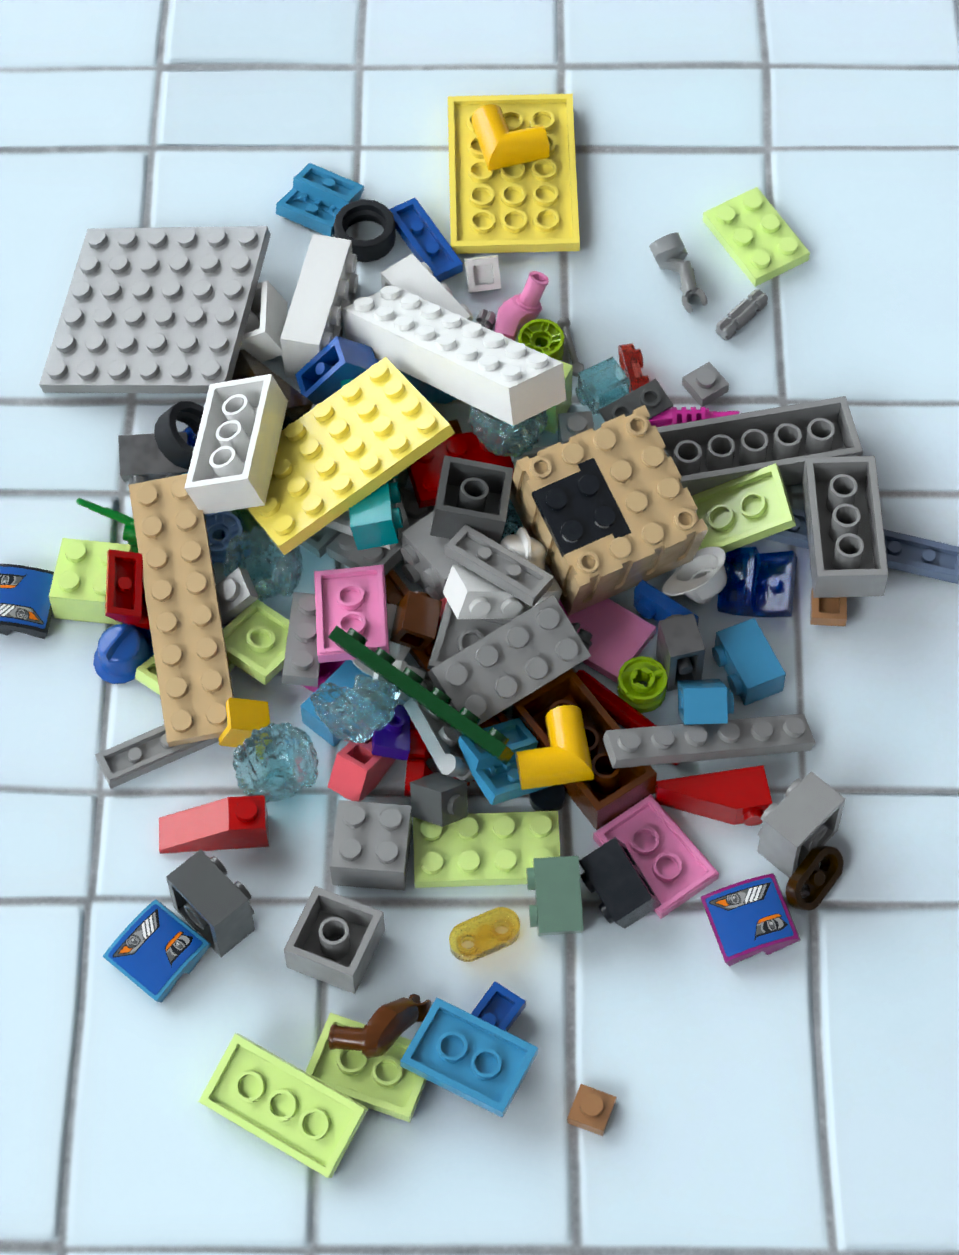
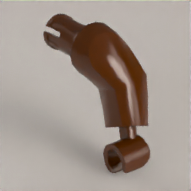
[328,994,431,1058]

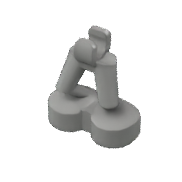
[649,232,708,313]

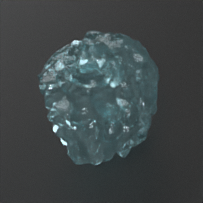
[468,407,548,458]
[223,526,303,601]
[310,674,401,743]
[232,722,319,803]

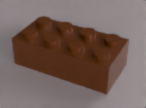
[513,669,657,830]

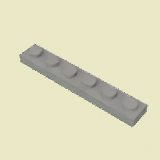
[603,714,815,769]

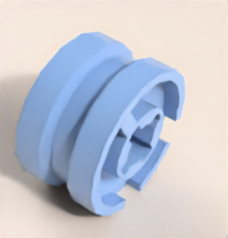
[205,511,244,565]

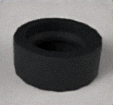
[334,199,396,262]
[154,401,204,469]

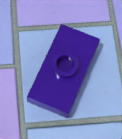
[372,700,410,761]

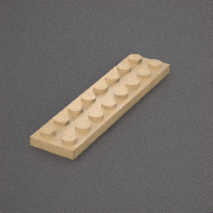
[128,473,234,747]

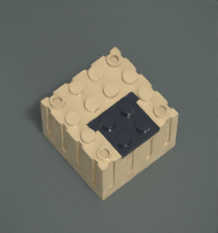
[509,405,708,616]

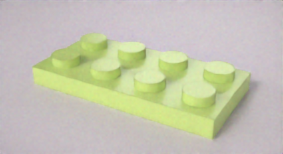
[413,811,561,888]
[198,1034,368,1178]

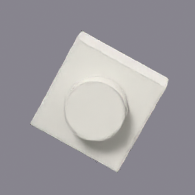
[464,255,501,293]

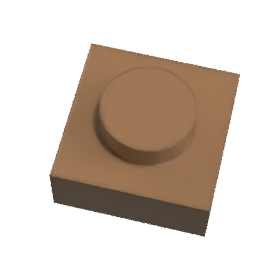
[810,588,847,626]
[567,1084,617,1136]

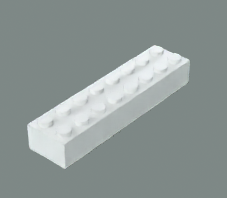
[341,285,567,426]

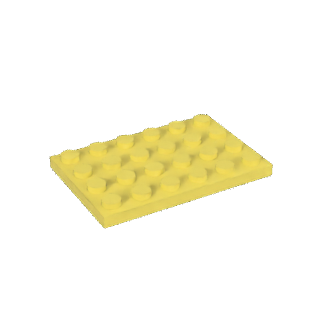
[448,94,580,254]
[246,357,455,555]

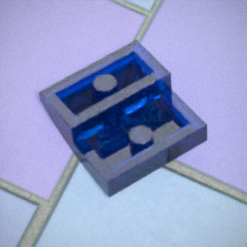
[717,546,797,618]

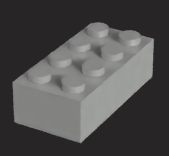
[802,456,889,598]
[427,595,591,725]

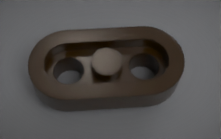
[786,845,844,911]

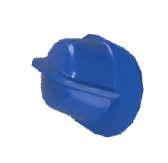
[93,623,154,684]

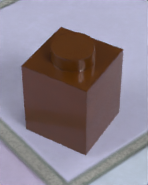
[390,591,442,652]

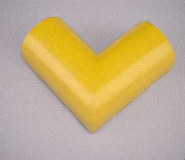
[472,104,550,171]
[515,705,594,790]

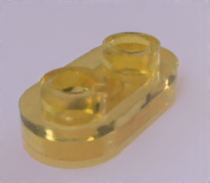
[449,907,520,962]

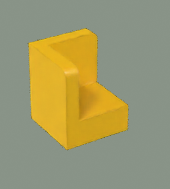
[218,697,271,750]

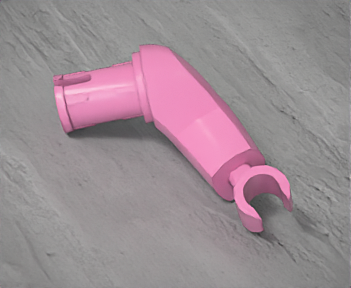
[494,271,549,341]

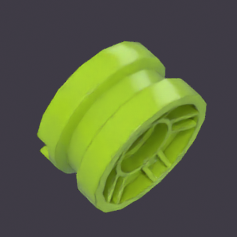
[518,319,564,360]
[617,656,668,713]

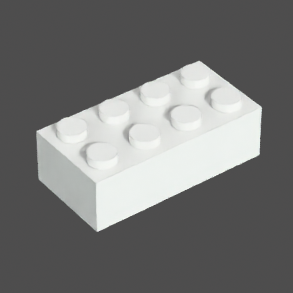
[280,234,359,379]
[184,374,288,514]

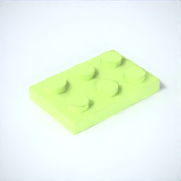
[702,187,810,287]
[692,463,796,553]
[305,1013,427,1122]

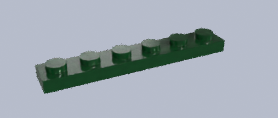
[328,626,514,765]

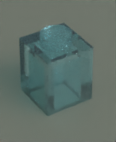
[575,357,630,416]

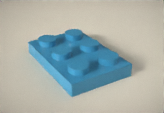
[400,997,538,1118]

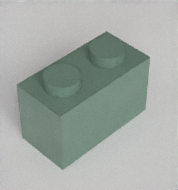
[526,856,584,936]

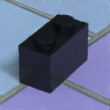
[579,837,661,929]

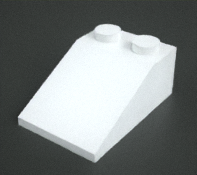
[240,280,288,362]

